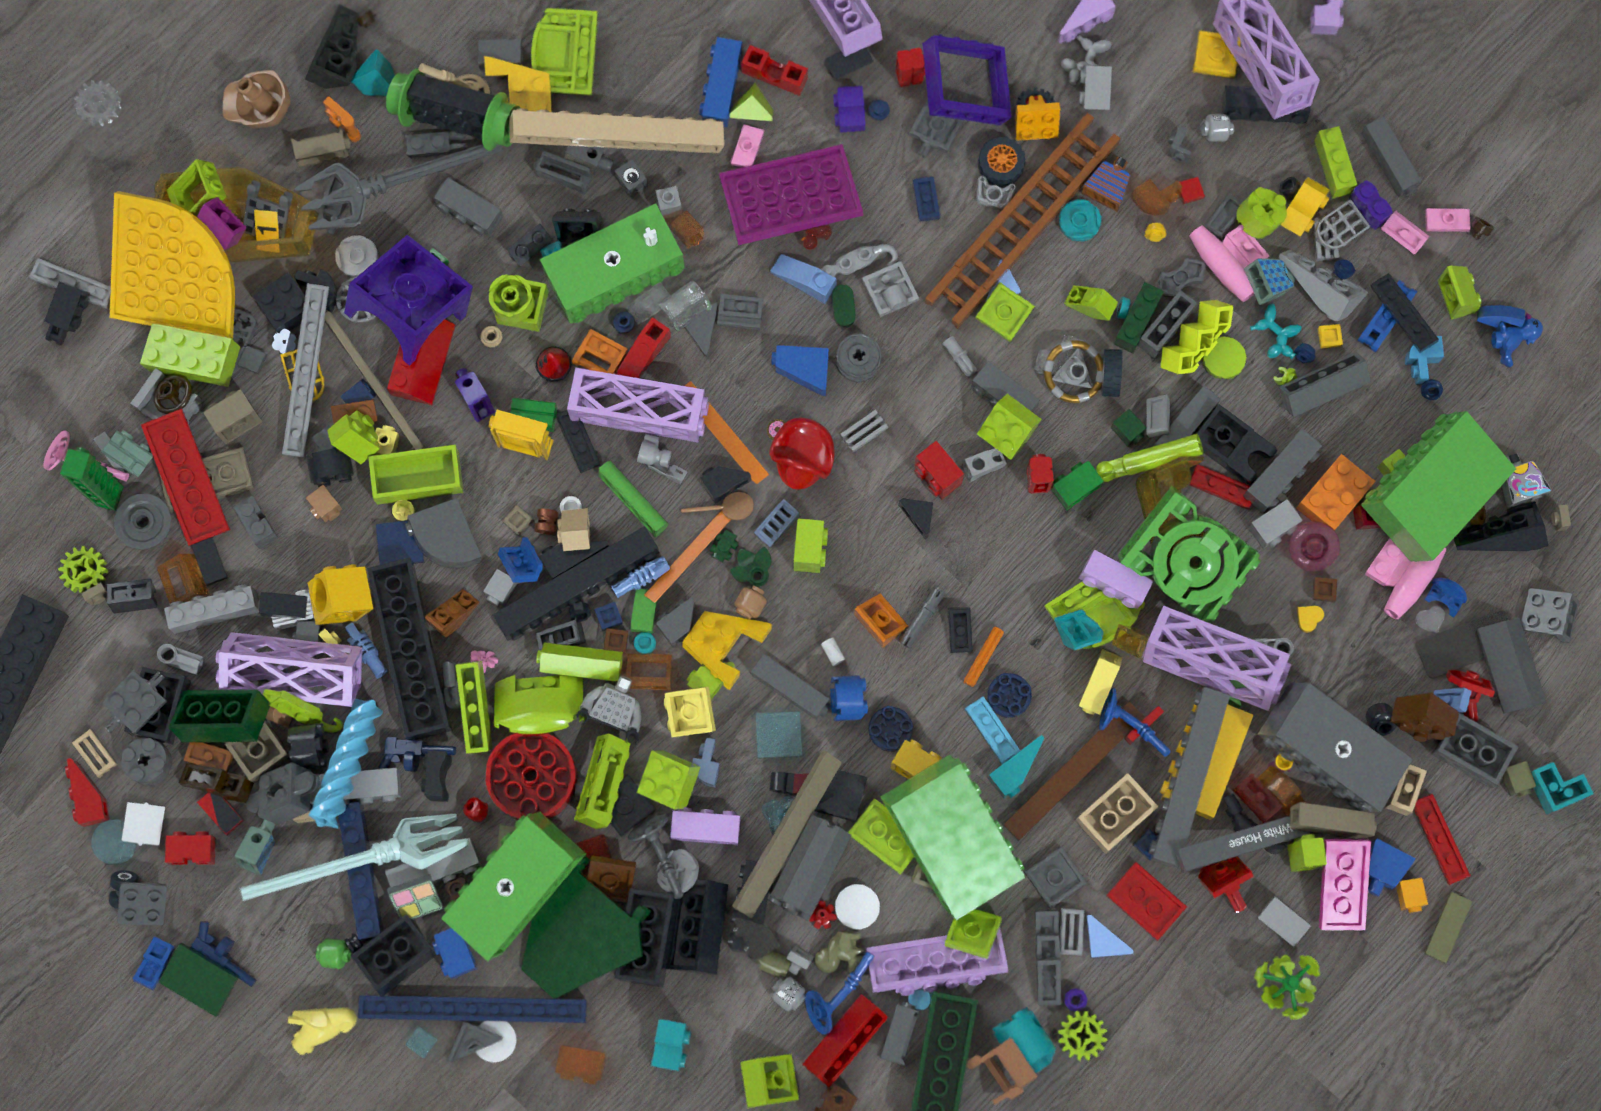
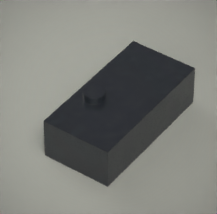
[614,888,679,988]

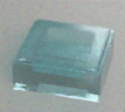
[405,1027,438,1059]

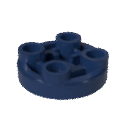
[987,673,1032,718]
[868,706,913,751]

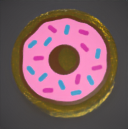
[767,419,785,441]

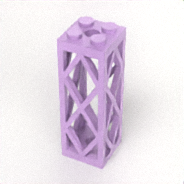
[1213,0,1320,119]
[567,368,709,442]
[1143,606,1291,711]
[216,632,362,707]

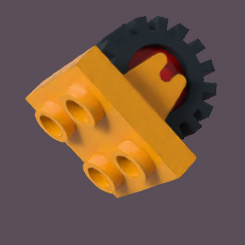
[1015,88,1060,141]

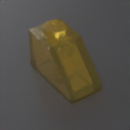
[1112,624,1150,659]

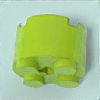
[1236,187,1287,239]
[489,274,535,325]

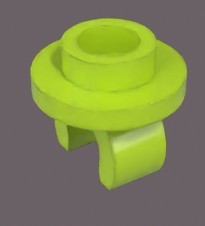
[1273,367,1298,385]

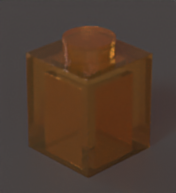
[670,210,704,249]

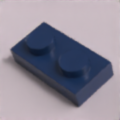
[912,176,940,222]

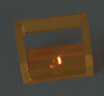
[157,554,209,604]
[626,654,672,690]

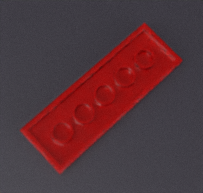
[141,408,230,546]

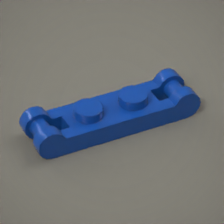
[1357,280,1418,352]

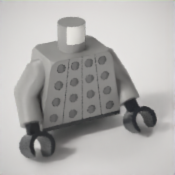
[573,676,642,745]

